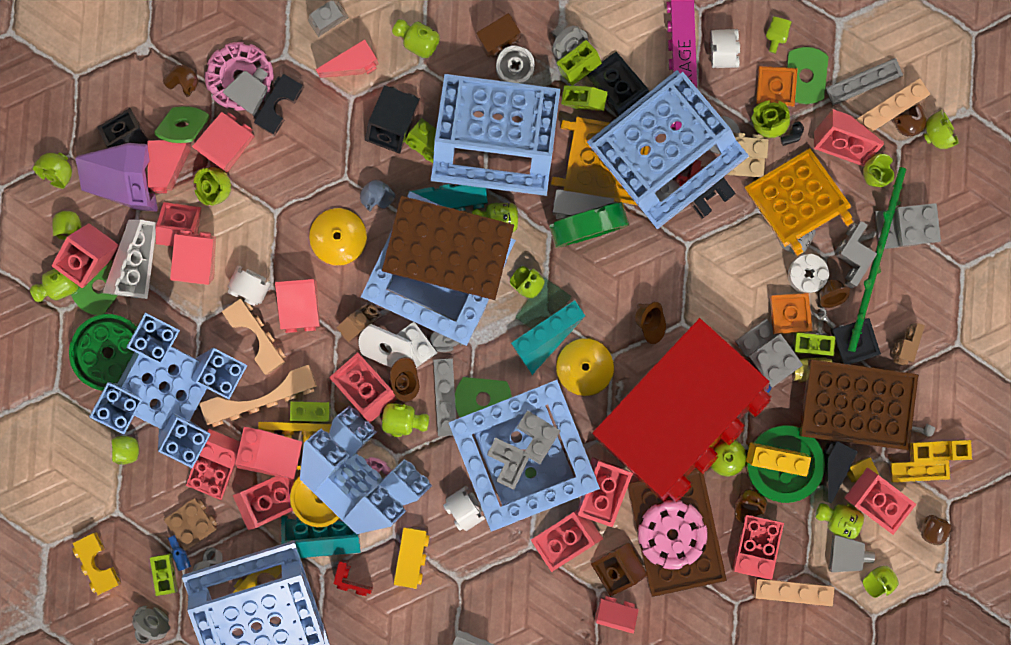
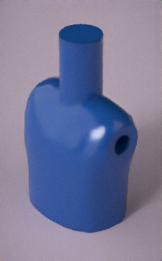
[168,535,191,571]

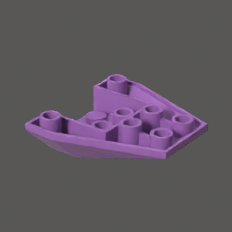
[76,143,158,212]

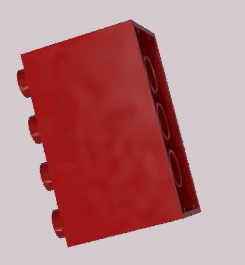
[593,318,772,503]

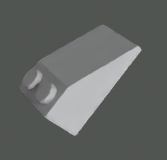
[552,190,614,220]

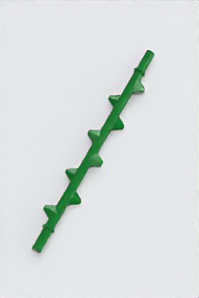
[848,167,907,352]

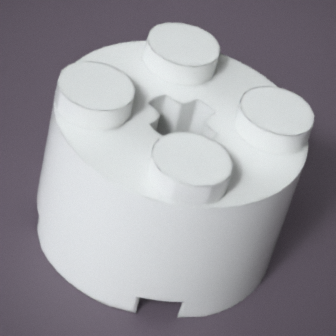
[710,29,740,68]
[496,46,535,84]
[788,254,829,293]
[227,266,272,306]
[443,486,486,531]

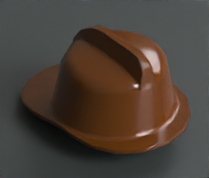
[819,279,850,308]
[635,302,666,344]
[389,357,420,402]

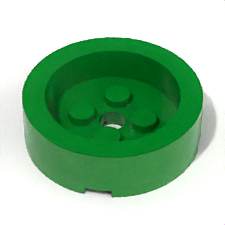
[549,203,630,248]
[69,314,138,391]
[746,426,825,503]

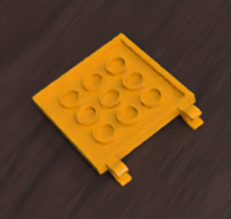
[551,117,649,206]
[744,148,853,256]

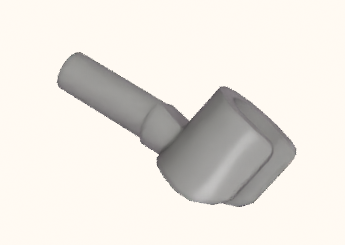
[812,305,836,329]
[912,424,935,437]

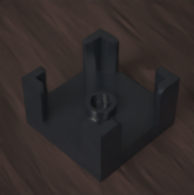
[690,177,736,219]
[830,318,881,365]

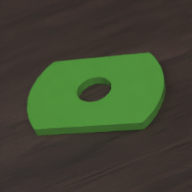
[787,47,829,104]
[155,107,209,143]
[71,261,118,315]
[455,377,512,417]

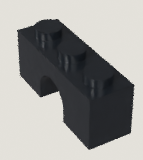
[253,74,304,136]

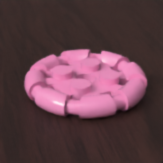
[205,42,274,111]
[638,500,707,569]

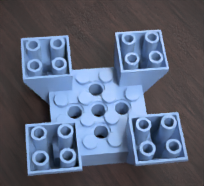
[89,313,247,468]
[300,406,432,534]

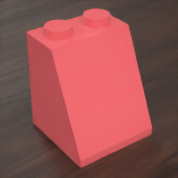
[192,112,255,173]
[148,140,191,194]
[52,223,119,288]
[170,229,216,285]
[275,279,320,333]

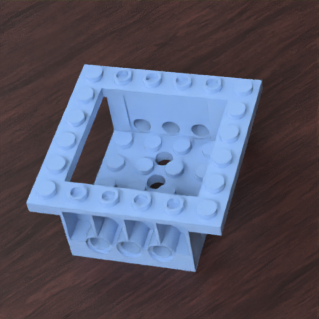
[587,70,749,229]
[431,74,560,196]
[361,192,516,346]
[449,380,600,532]
[182,540,330,645]

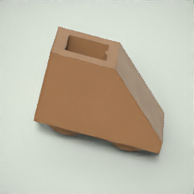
[336,301,382,342]

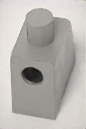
[308,0,349,37]
[223,67,268,116]
[829,535,875,572]

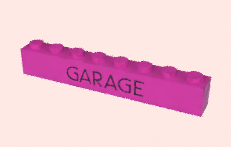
[666,0,697,130]

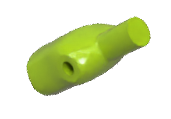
[766,16,792,54]

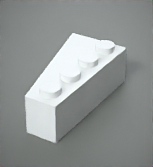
[103,220,157,299]

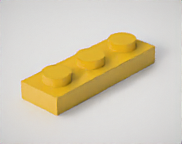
[890,460,950,482]

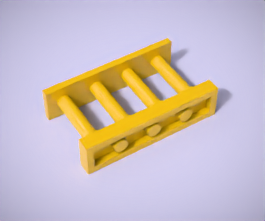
[258,422,332,470]

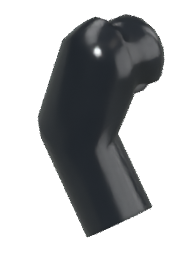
[780,121,804,146]

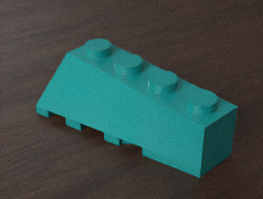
[408,184,488,211]
[511,300,585,375]
[281,516,361,558]

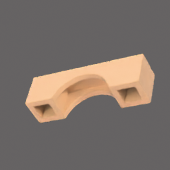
[856,78,930,132]
[222,299,286,375]
[753,577,835,606]

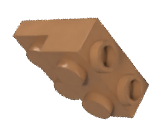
[892,323,925,365]
[164,498,218,551]

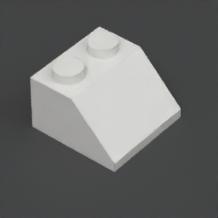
[384,322,437,368]

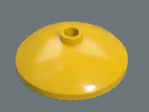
[309,208,367,266]
[556,339,614,396]
[290,477,340,527]

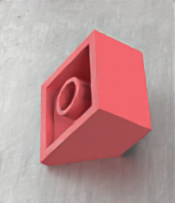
[156,202,201,246]
[595,596,639,634]

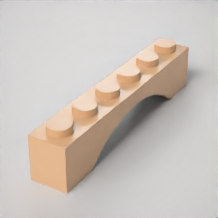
[199,365,317,427]

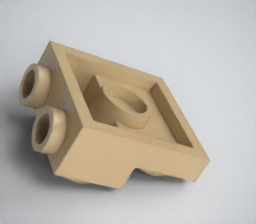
[726,133,769,177]

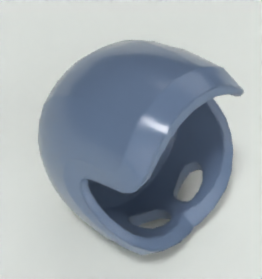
[360,180,395,212]

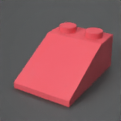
[315,40,379,78]
[814,109,884,166]
[329,352,397,423]
[235,427,303,480]
[577,457,633,527]
[844,467,916,535]
[233,476,295,530]
[531,510,603,572]

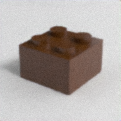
[476,13,521,58]

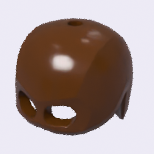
[163,65,198,97]
[893,104,926,137]
[734,489,767,524]
[921,515,952,545]

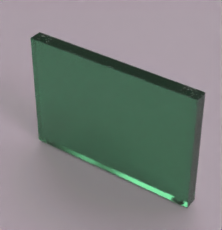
[516,277,571,329]

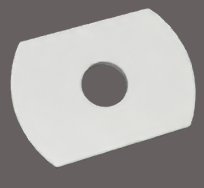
[359,324,413,368]

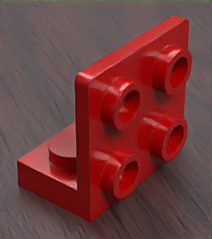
[333,559,373,596]

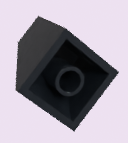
[365,85,420,154]

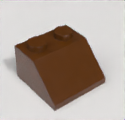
[591,542,648,597]

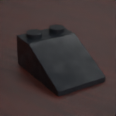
[587,51,649,117]
[823,441,858,504]

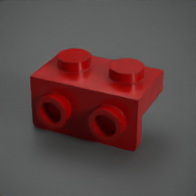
[676,160,704,186]

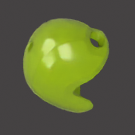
[863,153,894,187]
[52,211,81,240]
[509,266,545,298]
[111,436,139,465]
[863,566,899,598]

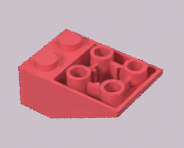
[186,429,240,500]
[732,515,784,580]

